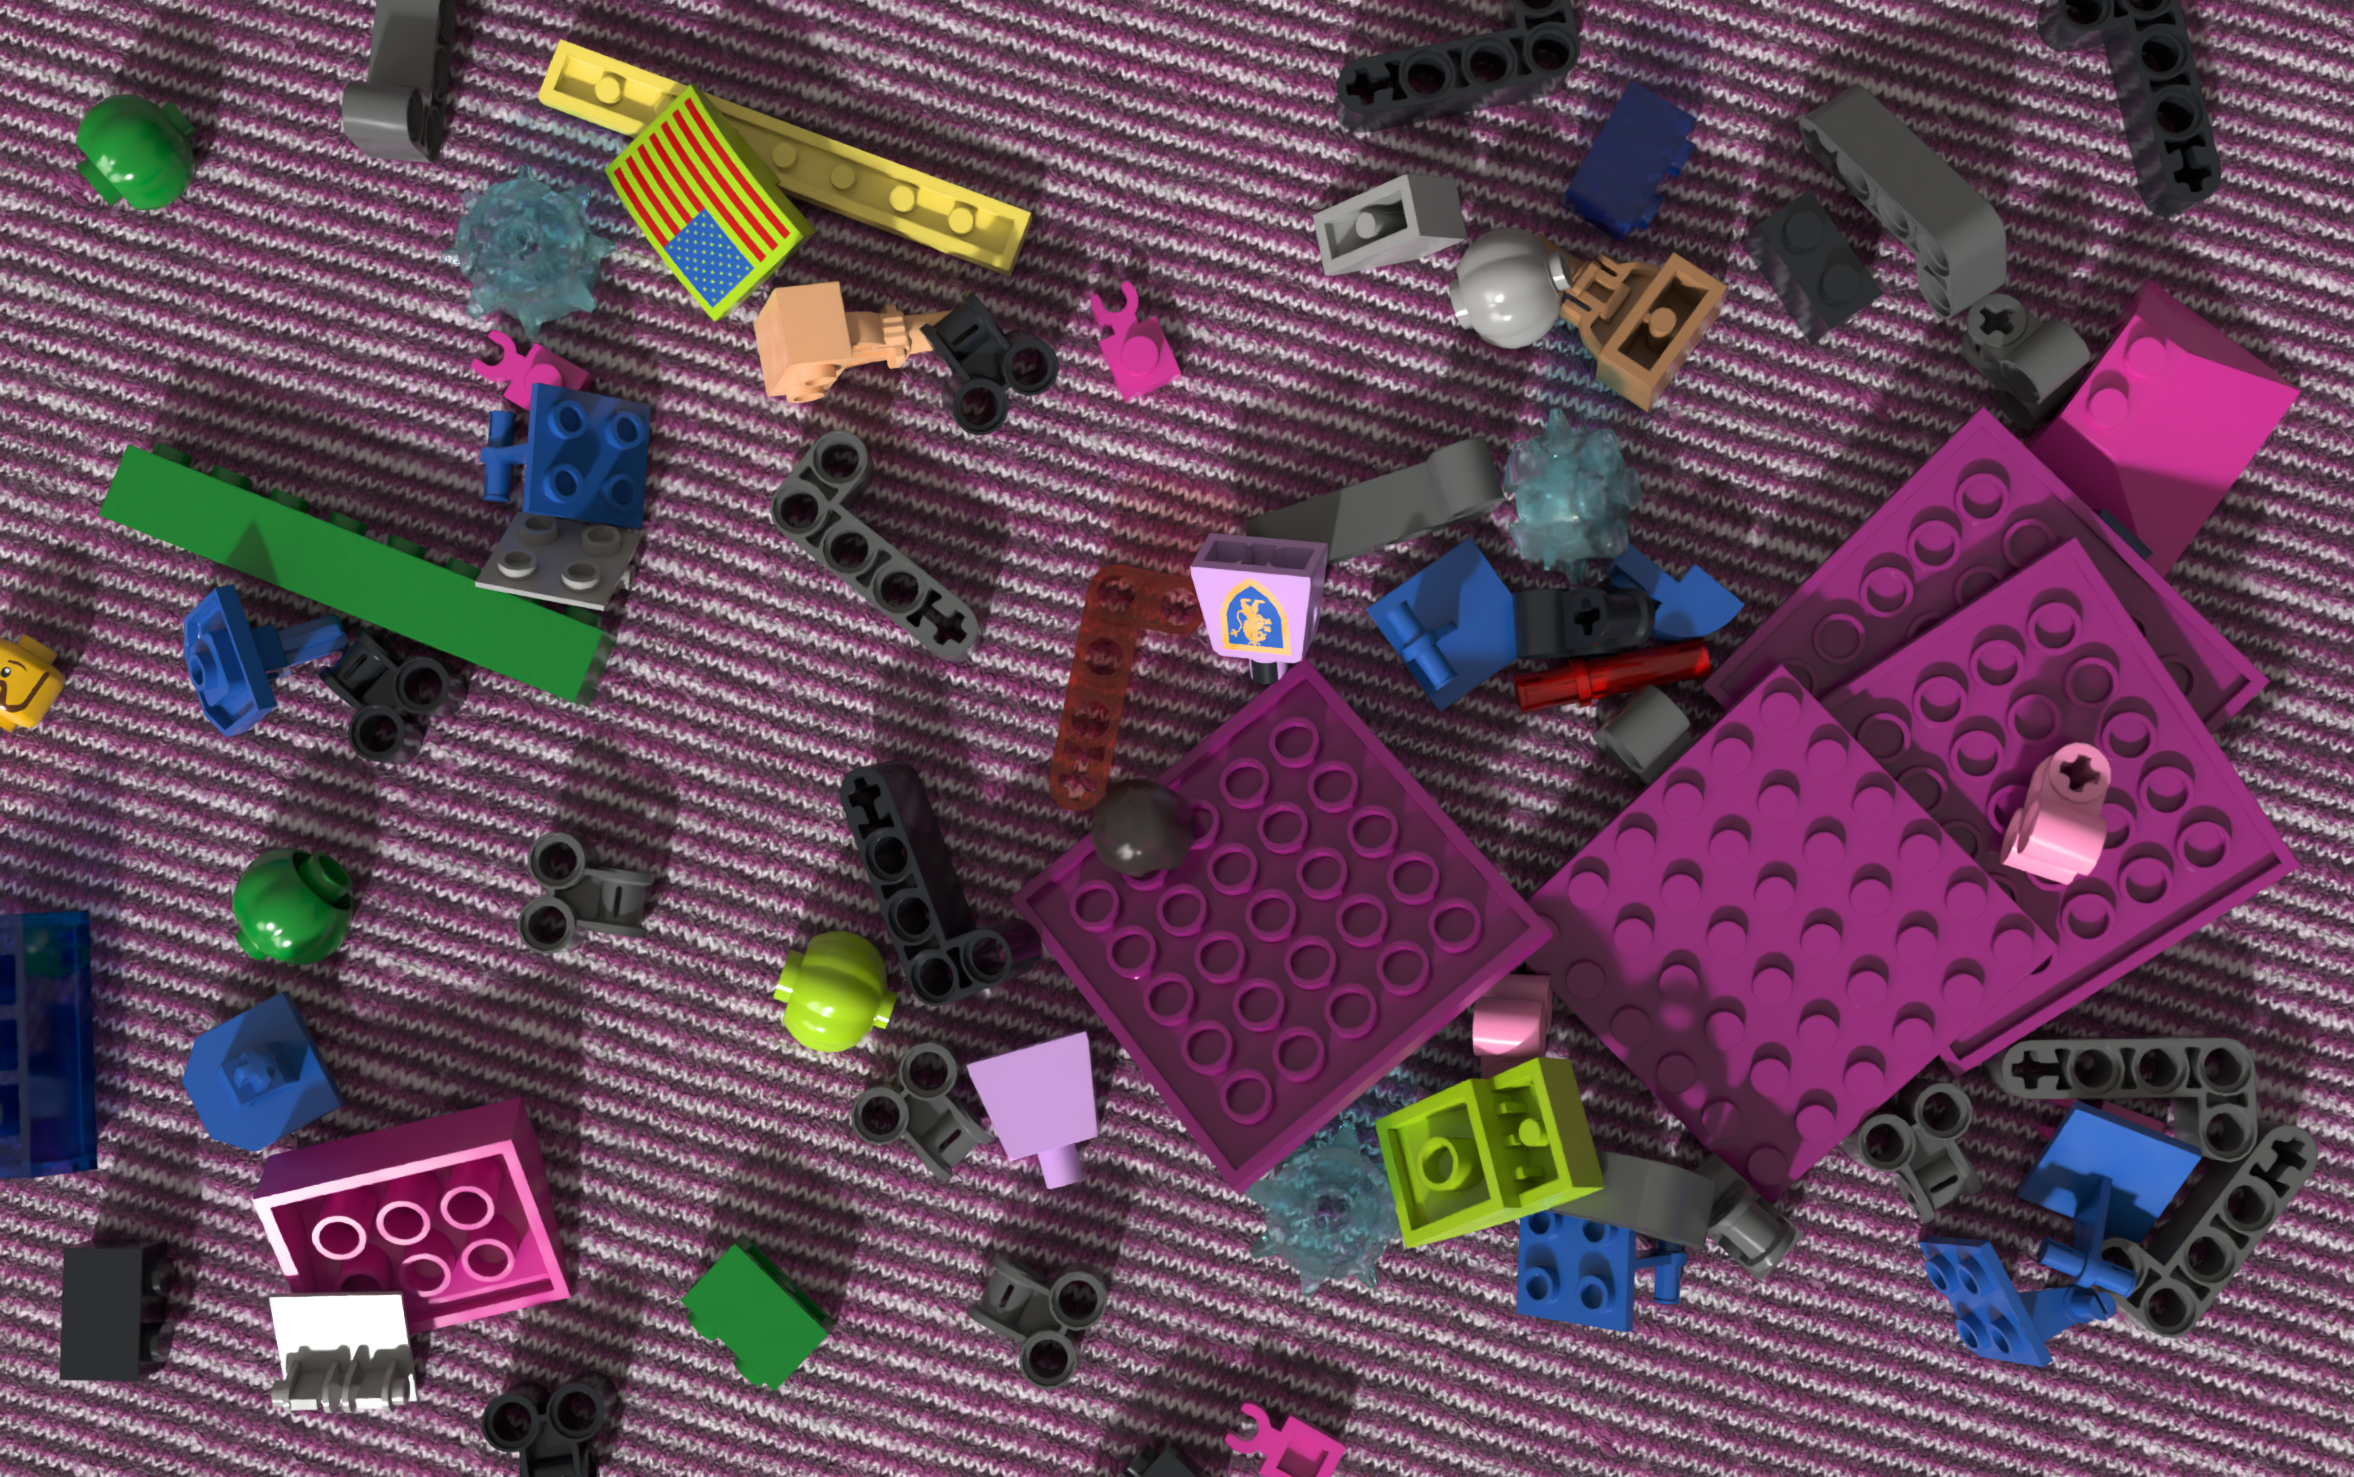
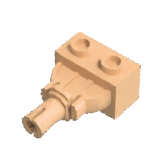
[754,281,953,403]

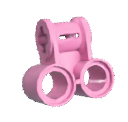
[2000,743,2111,885]
[1473,973,1553,1079]

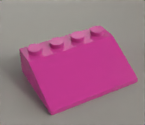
[252,1097,572,1335]

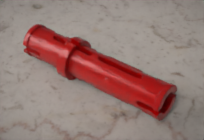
[1513,637,1711,715]

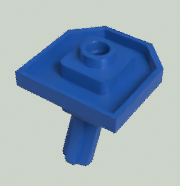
[184,584,348,737]
[182,991,347,1152]

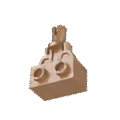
[1536,233,1728,412]

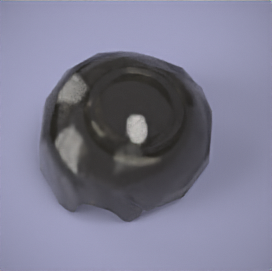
[1091,778,1196,878]

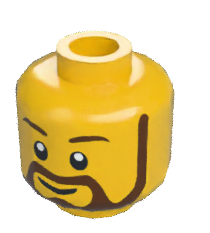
[0,634,65,733]

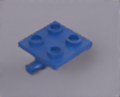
[480,383,651,530]
[1366,537,1516,713]
[2017,1100,2202,1298]
[1516,1211,1688,1332]
[1918,1236,2116,1367]

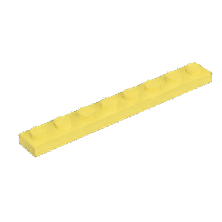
[537,39,1032,277]

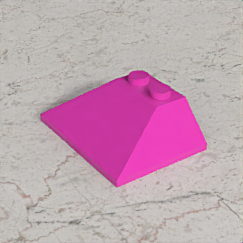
[2024,279,2301,579]

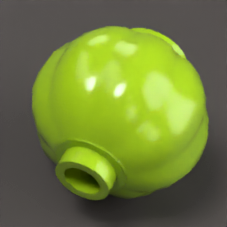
[773,931,898,1053]

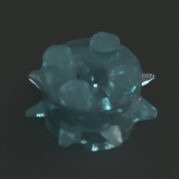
[440,165,617,338]
[1504,408,1641,585]
[1243,1120,1403,1298]

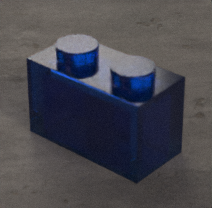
[1558,81,1697,243]

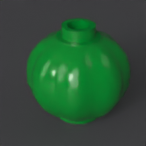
[75,94,197,211]
[232,848,354,965]

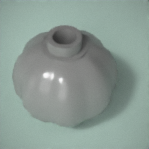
[1449,227,1573,349]

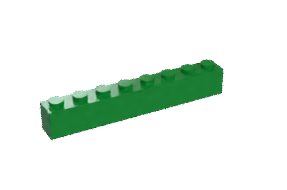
[98,442,617,707]

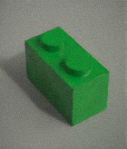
[680,1234,837,1392]

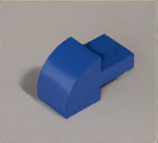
[1602,543,1745,644]

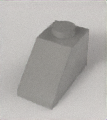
[1313,173,1467,276]

